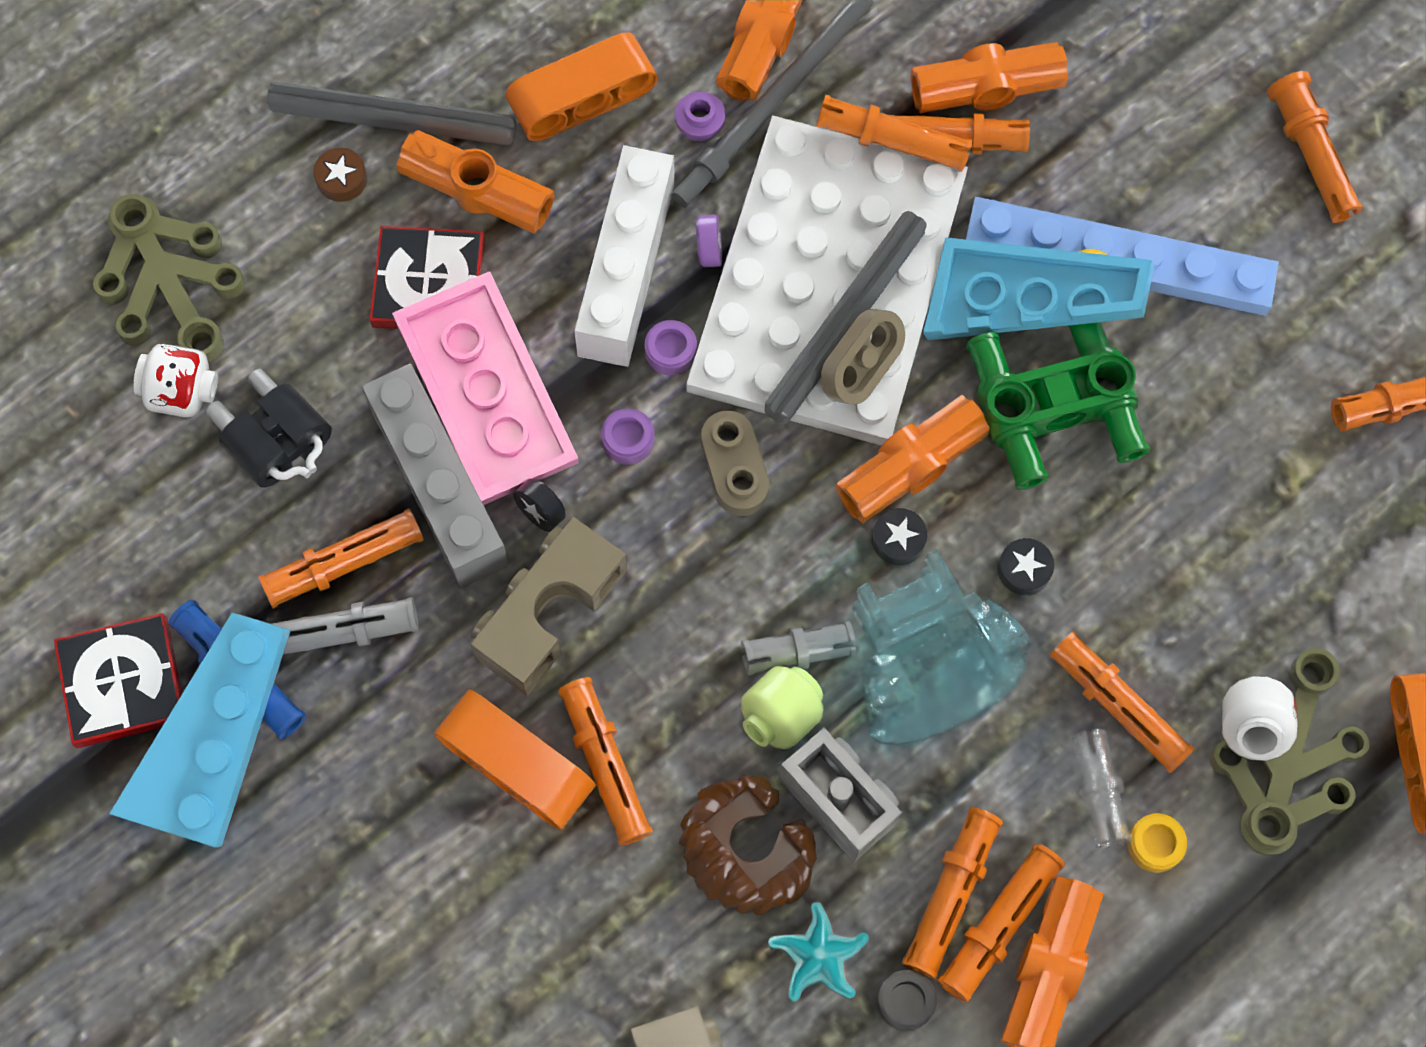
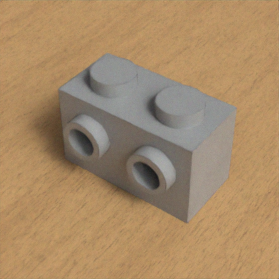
[779,728,902,863]

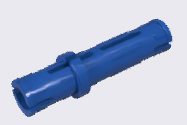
[168,600,307,740]

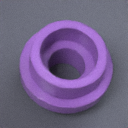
[675,92,725,142]

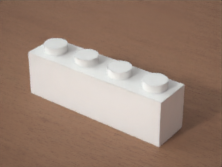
[575,145,674,367]

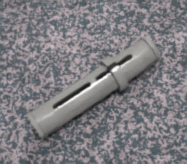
[272,597,419,655]

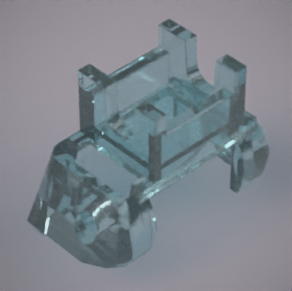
[852,549,1032,745]

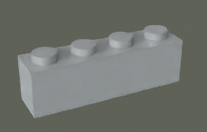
[362,363,509,589]

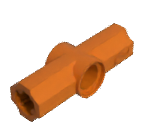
[717,0,803,103]
[910,42,1068,113]
[396,130,555,234]
[835,395,990,524]
[1000,876,1104,1047]

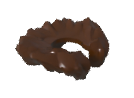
[678,774,817,916]

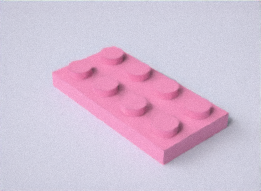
[392,271,578,505]

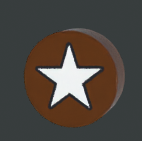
[314,148,367,202]

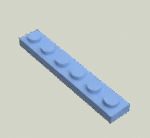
[965,196,1279,316]

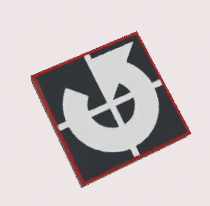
[370,226,485,329]
[54,613,182,749]

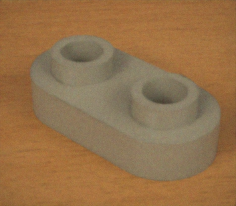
[821,309,905,405]
[701,411,769,516]

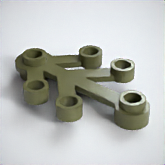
[93,194,245,363]
[1210,648,1370,856]

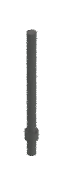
[671,0,874,208]

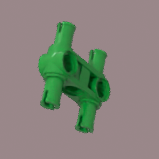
[966,322,1150,490]

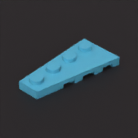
[923,238,1154,341]
[109,613,291,847]

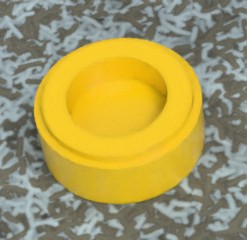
[1127,813,1187,873]

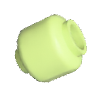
[741,666,823,749]

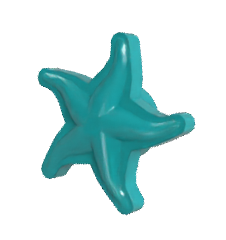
[768,902,869,1002]

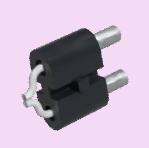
[206,369,332,488]

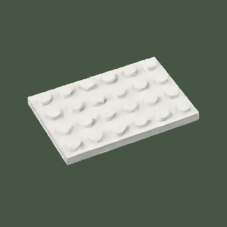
[686,115,968,446]

